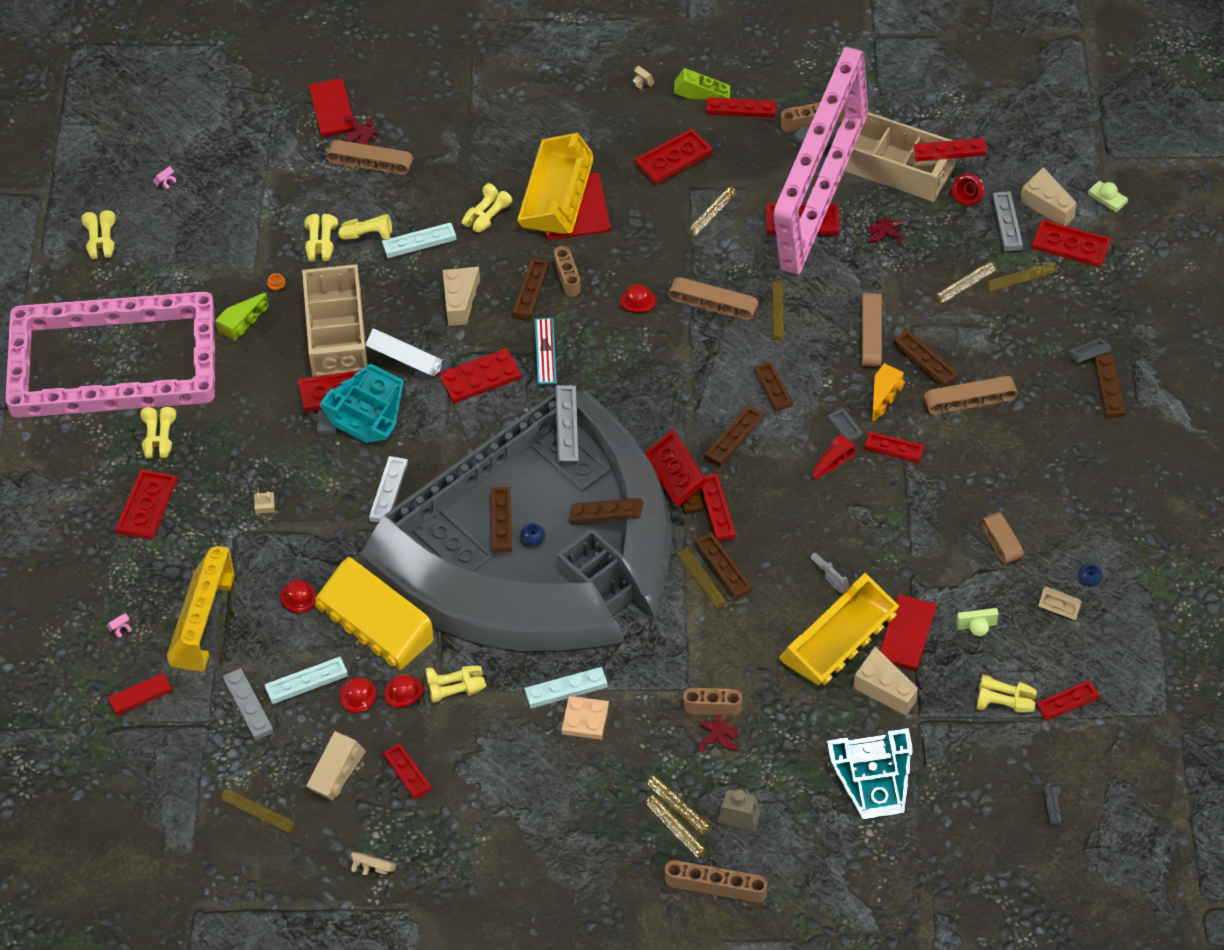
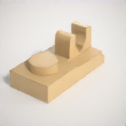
[1038,586,1082,620]
[351,852,397,875]

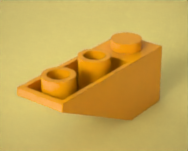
[872,363,905,422]

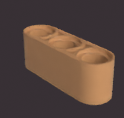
[554,246,580,297]
[980,512,1024,564]
[683,688,742,716]

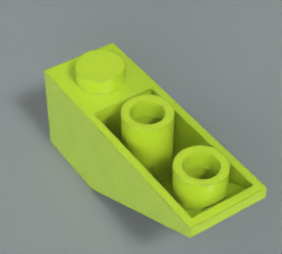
[674,68,730,99]
[215,293,269,341]

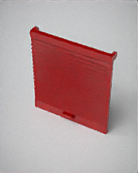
[546,173,611,240]

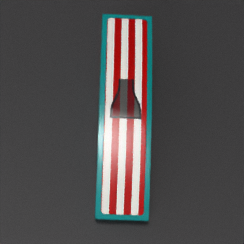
[535,318,557,386]

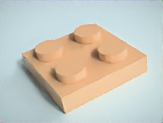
[562,696,609,740]

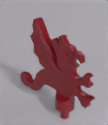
[344,115,380,145]
[868,216,903,243]
[698,714,739,753]

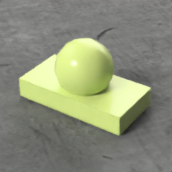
[1088,181,1128,212]
[956,608,998,637]

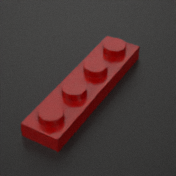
[706,97,776,118]
[913,138,987,162]
[701,473,736,542]

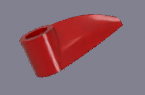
[812,435,857,480]

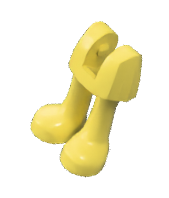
[462,183,513,233]
[81,210,116,260]
[304,214,338,262]
[339,214,392,240]
[141,407,176,459]
[425,666,486,703]
[976,674,1037,713]

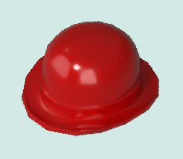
[951,173,984,206]
[620,284,657,312]
[280,580,317,613]
[384,674,424,708]
[340,677,377,713]

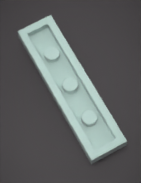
[382,223,456,258]
[265,657,348,704]
[524,667,608,709]

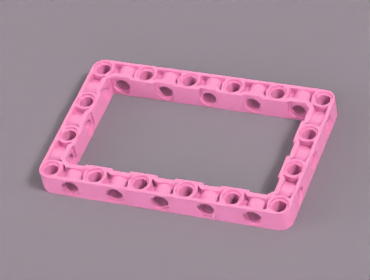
[774,46,868,275]
[6,292,215,418]

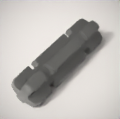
[1045,786,1061,826]

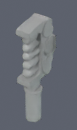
[811,553,849,594]

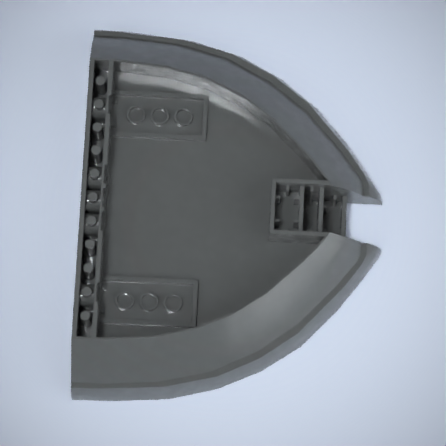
[358,390,673,652]

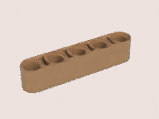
[781,102,845,132]
[326,140,413,175]
[668,277,759,320]
[862,293,882,367]
[924,376,1018,414]
[665,860,767,902]

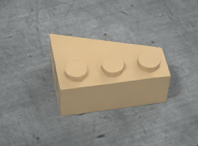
[1020,167,1077,226]
[443,267,480,326]
[854,647,918,716]
[307,731,366,801]

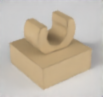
[633,66,655,90]
[254,492,275,514]

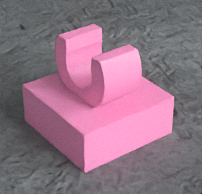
[153,166,176,190]
[106,613,131,638]

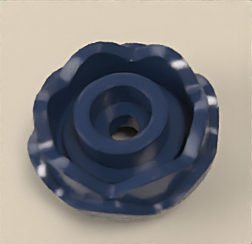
[521,523,545,545]
[1078,563,1103,587]

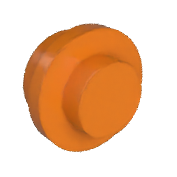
[267,273,285,290]

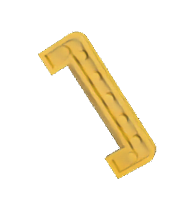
[517,133,593,234]
[167,546,235,672]
[315,557,434,671]
[779,573,899,686]

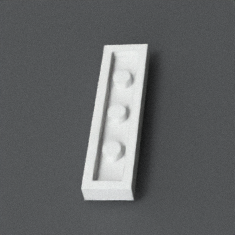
[369,456,408,523]

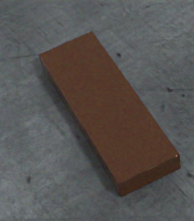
[754,362,793,412]

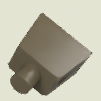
[717,789,760,832]

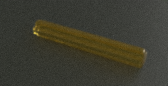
[688,186,736,236]
[936,261,996,303]
[988,262,1056,291]
[773,281,784,341]
[679,547,726,608]
[647,775,710,835]
[222,789,295,832]
[646,795,706,858]

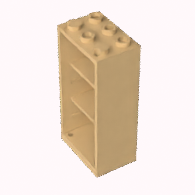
[835,112,955,202]
[302,264,368,377]

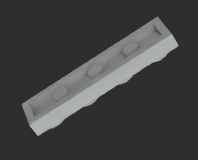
[992,191,1023,251]
[555,385,579,463]
[223,668,274,741]

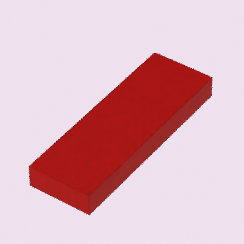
[864,431,925,464]
[108,673,172,716]
[1036,680,1100,721]
[382,743,432,800]

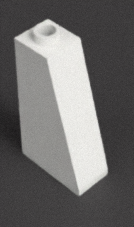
[365,329,442,376]

